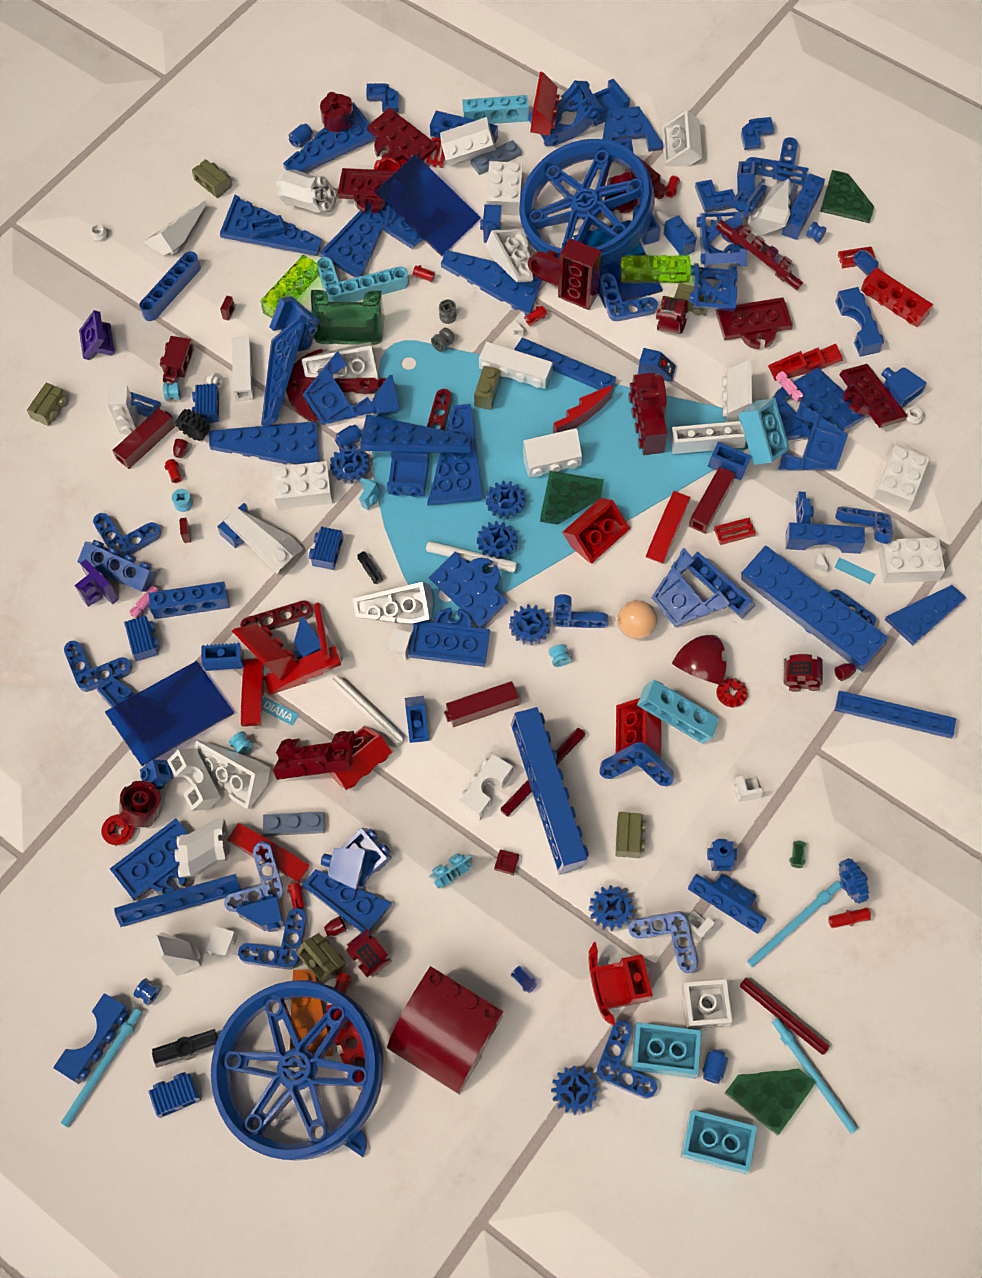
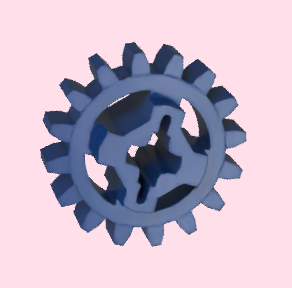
[330,445,370,484]
[486,481,525,519]
[477,521,517,559]
[509,604,551,645]
[838,858,869,904]
[589,885,634,932]
[551,1066,598,1116]

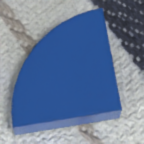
[344,1129,367,1157]

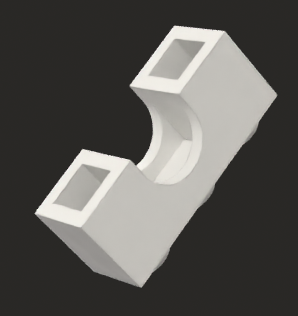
[108,385,139,435]
[167,748,221,811]
[459,754,513,820]

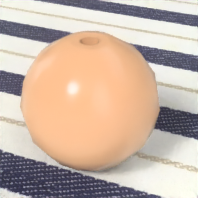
[617,600,657,639]

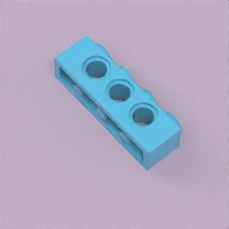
[462,95,529,124]
[637,680,719,743]

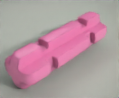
[776,371,804,402]
[129,586,159,618]

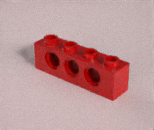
[860,267,933,327]
[324,996,365,1090]

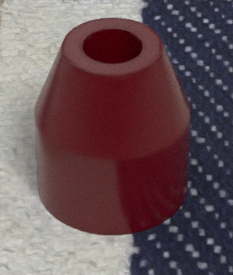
[173,439,189,458]
[834,663,856,681]
[324,916,347,936]

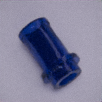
[510,966,537,993]

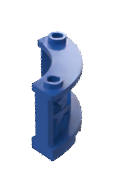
[528,80,604,146]
[696,212,747,268]
[689,263,738,312]

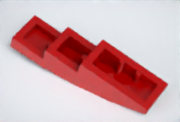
[768,344,843,381]
[553,385,613,433]
[645,491,691,564]
[263,646,341,695]
[241,659,264,727]
[227,823,310,883]

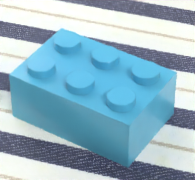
[739,398,790,465]
[631,1022,701,1079]
[680,1110,757,1174]

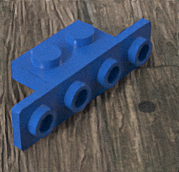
[731,179,767,218]
[688,873,767,934]

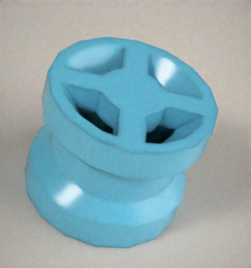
[163,382,181,401]
[172,489,193,512]
[548,644,571,667]
[229,731,254,755]

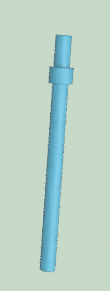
[747,881,842,967]
[61,1008,142,1127]
[771,1018,858,1134]

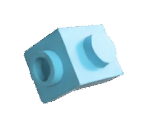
[359,478,380,510]

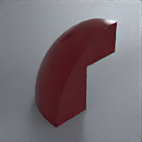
[672,635,726,685]

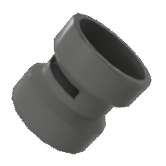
[439,299,457,324]
[431,327,455,352]

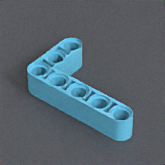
[317,257,409,307]

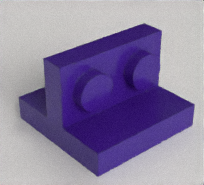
[79,310,115,360]
[74,559,118,607]

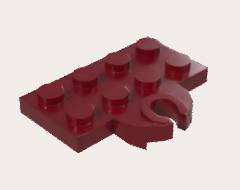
[367,107,437,168]
[337,168,409,213]
[716,297,793,349]
[839,364,908,428]

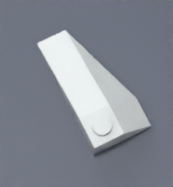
[747,179,791,236]
[143,201,207,255]
[485,229,533,282]
[302,342,378,380]
[224,508,304,574]
[353,582,434,624]
[195,740,271,809]
[153,932,201,976]

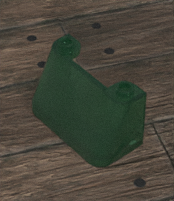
[311,290,385,345]

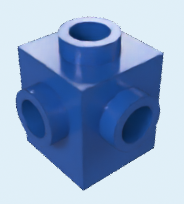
[140,759,174,790]
[707,839,737,871]

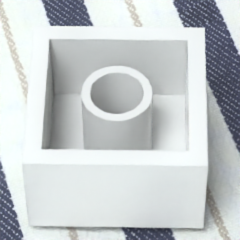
[681,979,732,1030]

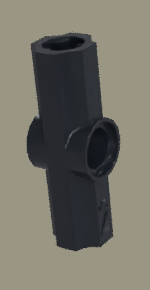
[152,1029,218,1068]

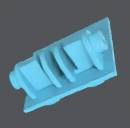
[429,853,472,889]

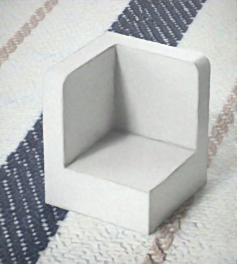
[387,628,412,660]
[733,776,764,802]
[680,911,715,942]
[206,926,237,956]

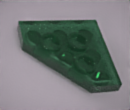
[820,170,874,223]
[540,471,604,525]
[724,1068,816,1136]

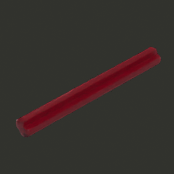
[740,977,830,1055]

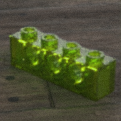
[260,255,319,318]
[620,255,691,283]

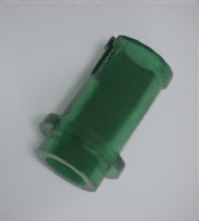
[789,841,806,868]

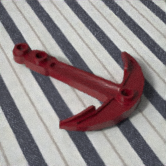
[286,349,386,423]

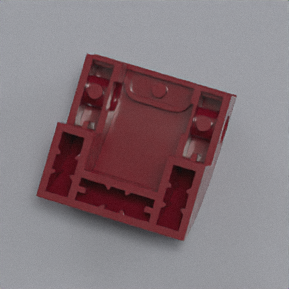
[387,966,504,1095]

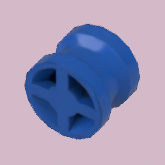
[806,221,827,243]
[134,978,160,1005]

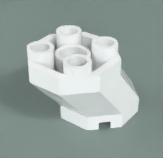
[276,170,336,212]
[175,819,229,878]

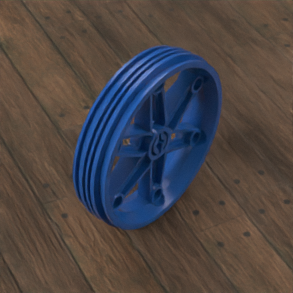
[520,139,655,267]
[211,980,384,1161]

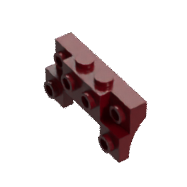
[273,731,356,780]

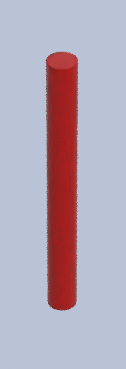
[314,603,330,660]

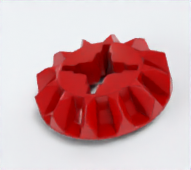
[716,678,748,707]
[101,814,134,847]

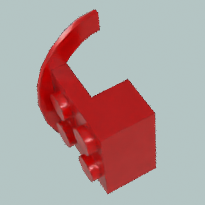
[588,942,653,1026]

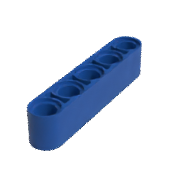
[139,251,201,321]

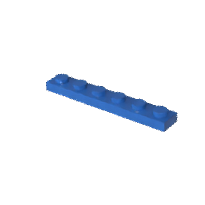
[514,337,616,390]
[834,690,956,739]
[114,874,241,927]

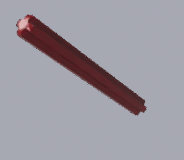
[500,728,585,817]

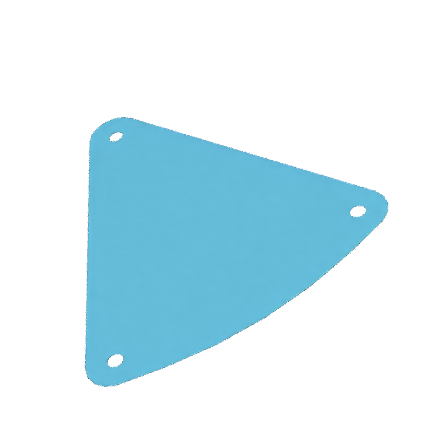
[372,340,748,621]

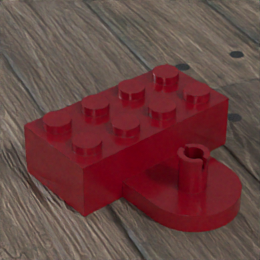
[528,238,602,310]
[628,372,668,455]

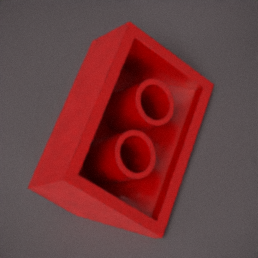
[530,72,560,136]
[562,498,630,564]
[232,623,298,681]
[616,698,661,762]
[329,725,392,790]

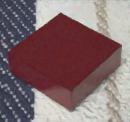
[220,295,235,321]
[179,517,191,543]
[494,849,519,876]

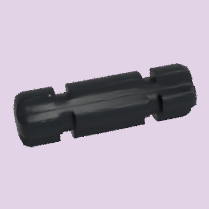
[357,551,383,584]

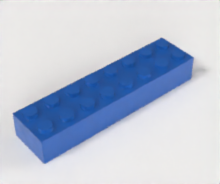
[741,545,888,672]
[511,707,589,875]

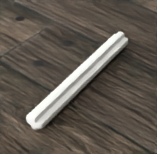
[426,541,517,573]
[331,676,404,745]

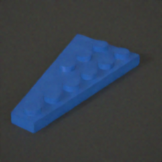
[220,194,322,256]
[261,315,307,427]
[427,404,482,506]

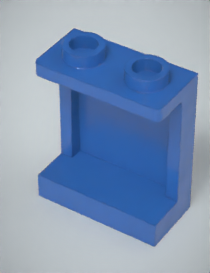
[583,78,630,126]
[269,296,320,352]
[387,452,429,497]

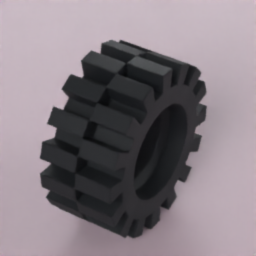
[175,409,211,441]

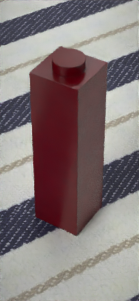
[112,408,175,469]
[689,467,736,534]
[444,681,519,728]

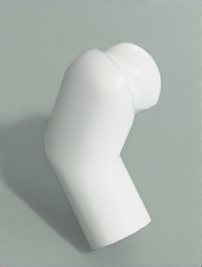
[655,210,677,225]

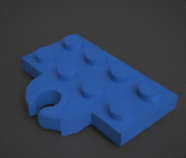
[794,368,867,432]
[429,552,508,628]
[408,608,490,667]
[110,818,188,901]

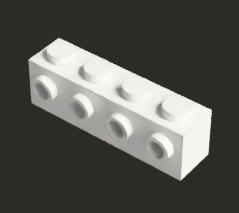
[479,342,553,389]
[670,421,746,454]

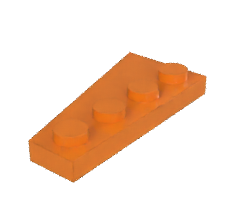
[290,969,333,1056]

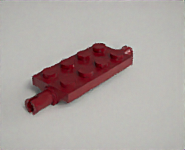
[715,219,803,291]

